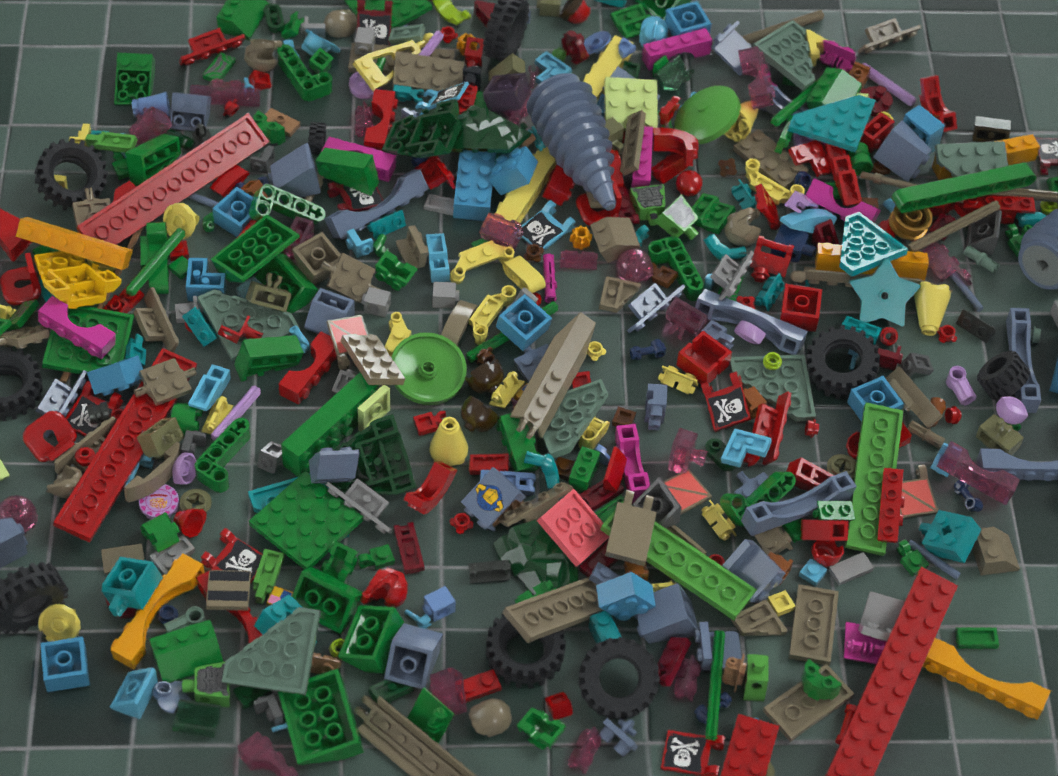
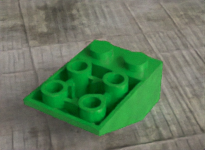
[114,53,155,105]

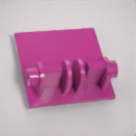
[819,40,856,73]
[844,622,885,664]

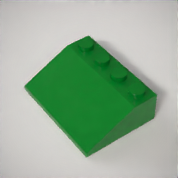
[211,214,300,283]
[278,668,364,765]

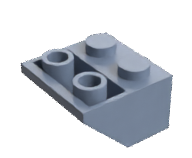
[170,92,211,131]
[304,288,355,335]
[309,447,359,484]

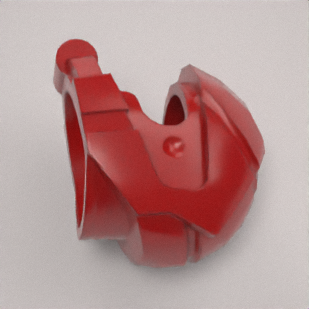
[361,568,408,608]

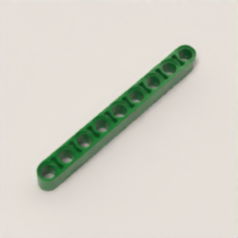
[891,163,1036,213]

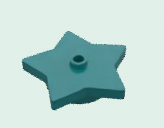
[849,258,921,326]

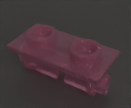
[355,101,373,137]
[560,249,598,270]
[674,655,700,702]
[568,727,601,774]

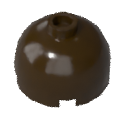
[465,359,504,395]
[460,396,500,432]

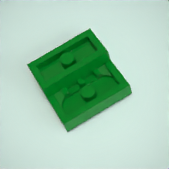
[610,3,651,39]
[692,193,736,234]

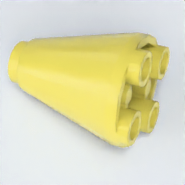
[724,101,759,142]
[914,281,951,336]
[429,417,468,466]

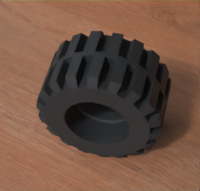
[977,350,1030,400]

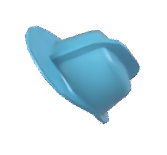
[639,16,668,47]
[301,29,341,56]

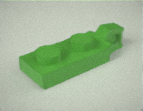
[85,131,137,153]
[253,549,285,604]

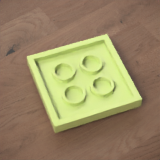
[604,77,658,131]

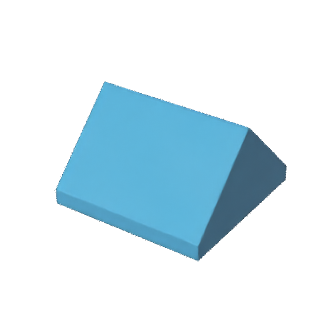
[110,667,158,719]

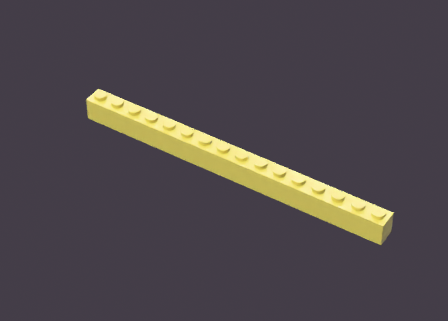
[488,36,633,240]

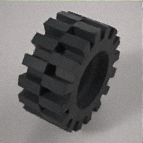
[308,122,327,155]

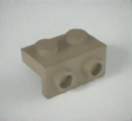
[396,225,429,268]
[754,525,793,555]

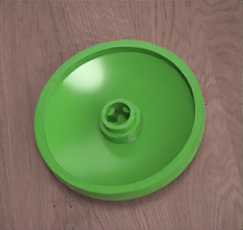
[674,86,741,144]
[391,333,467,405]

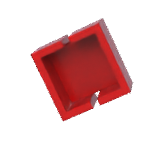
[676,331,732,384]

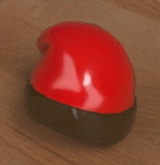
[559,0,591,23]

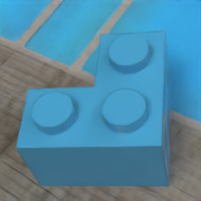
[186,258,226,301]
[87,355,143,396]

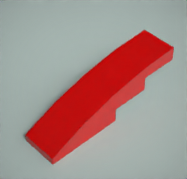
[825,143,862,206]

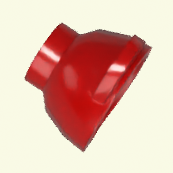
[174,508,207,538]

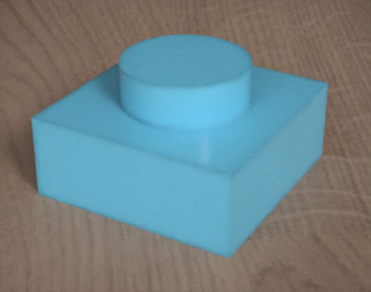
[799,558,827,587]

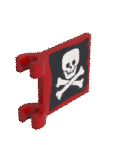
[701,371,751,432]
[66,381,123,437]
[201,528,263,584]
[661,730,725,776]

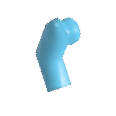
[289,326,310,353]

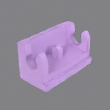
[785,191,818,213]

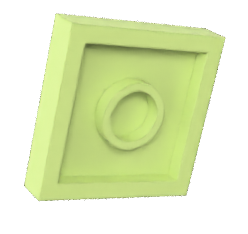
[358,385,390,432]

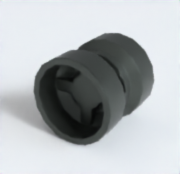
[87,401,111,424]

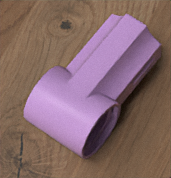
[946,366,977,406]

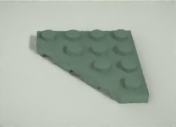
[752,20,815,90]
[935,141,1008,177]
[197,289,300,361]
[730,354,816,422]
[542,379,608,458]
[222,607,321,695]

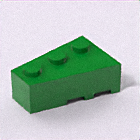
[125,134,181,187]
[316,148,379,196]
[234,335,304,382]
[495,413,540,473]

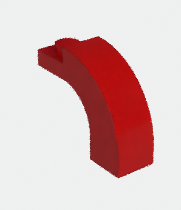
[919,75,958,132]
[652,128,699,166]
[404,461,458,515]

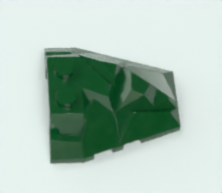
[382,99,461,158]
[452,105,531,153]
[332,414,417,495]
[493,519,579,596]

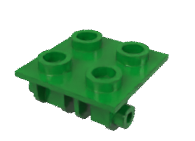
[407,687,455,744]

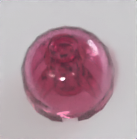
[616,248,653,283]
[0,495,38,535]

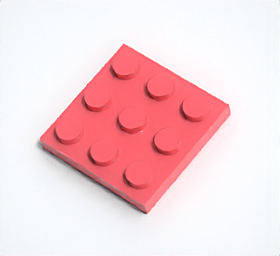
[537,489,609,567]

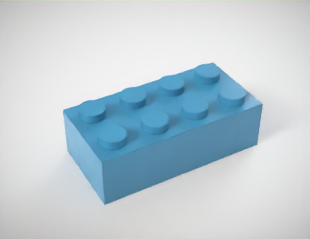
[453,150,496,221]

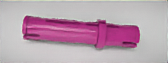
[543,253,557,303]

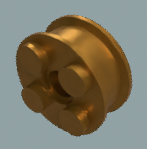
[889,205,933,241]

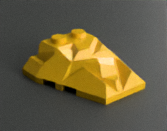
[34,251,122,309]

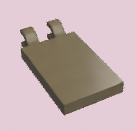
[605,490,657,566]

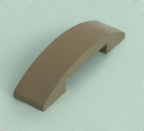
[441,300,478,346]
[124,442,180,503]

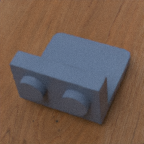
[695,622,742,671]

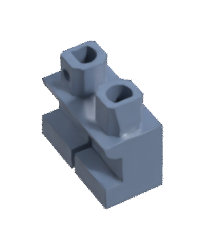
[644,384,667,430]

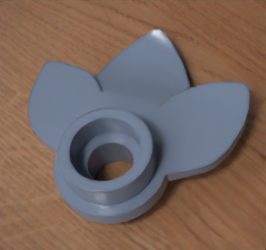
[152,681,193,713]

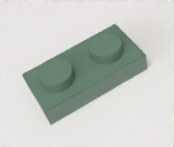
[389,24,426,45]

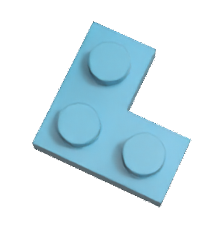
[535,51,572,84]
[721,429,772,468]

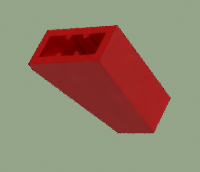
[0,209,32,262]

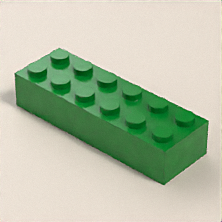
[281,372,379,477]

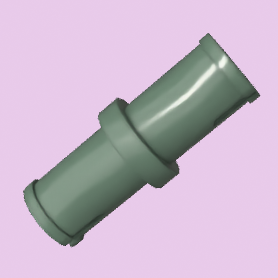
[963,245,1000,274]

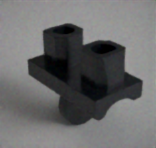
[463,66,481,92]

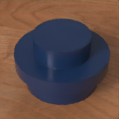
[794,171,811,188]
[157,605,179,624]

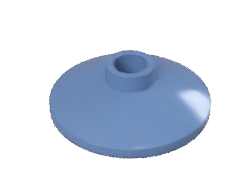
[584,31,611,54]

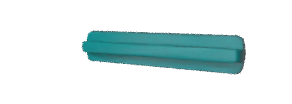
[528,126,546,151]

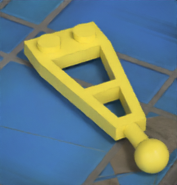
[353,33,433,92]

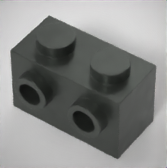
[972,116,1011,142]

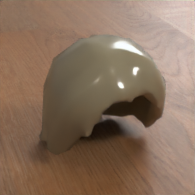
[323,9,357,38]
[46,465,83,499]
[469,698,512,737]

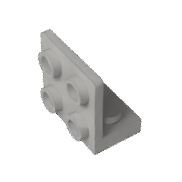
[858,591,904,641]

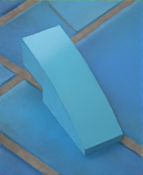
[780,209,837,233]
[426,233,450,283]
[188,364,231,411]

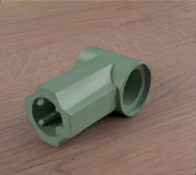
[163,606,206,633]

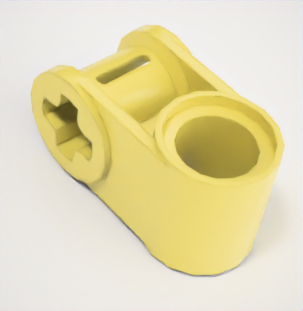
[578,417,610,449]

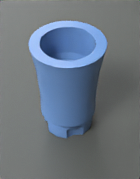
[132,92,171,117]

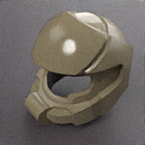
[244,39,282,72]
[725,207,761,248]

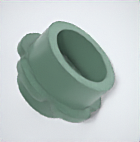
[1030,326,1041,345]

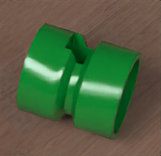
[846,142,873,176]

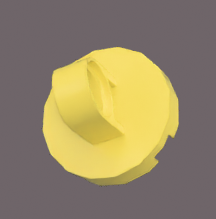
[163,203,200,239]
[38,604,80,642]

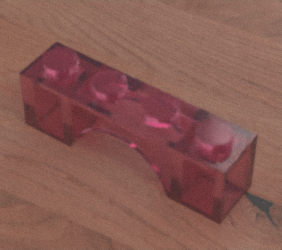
[738,46,776,110]
[936,441,1020,505]
[237,732,299,776]

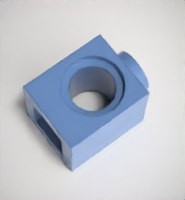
[422,586,456,622]

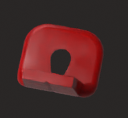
[576,179,622,227]
[0,253,41,305]
[23,411,77,463]

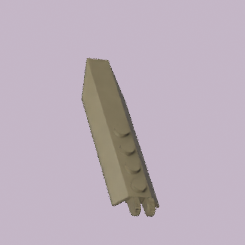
[790,267,953,292]
[510,312,596,440]
[355,695,476,776]

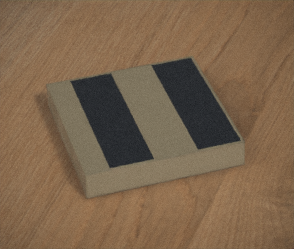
[206,570,251,610]

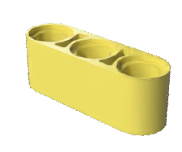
[502,255,546,294]

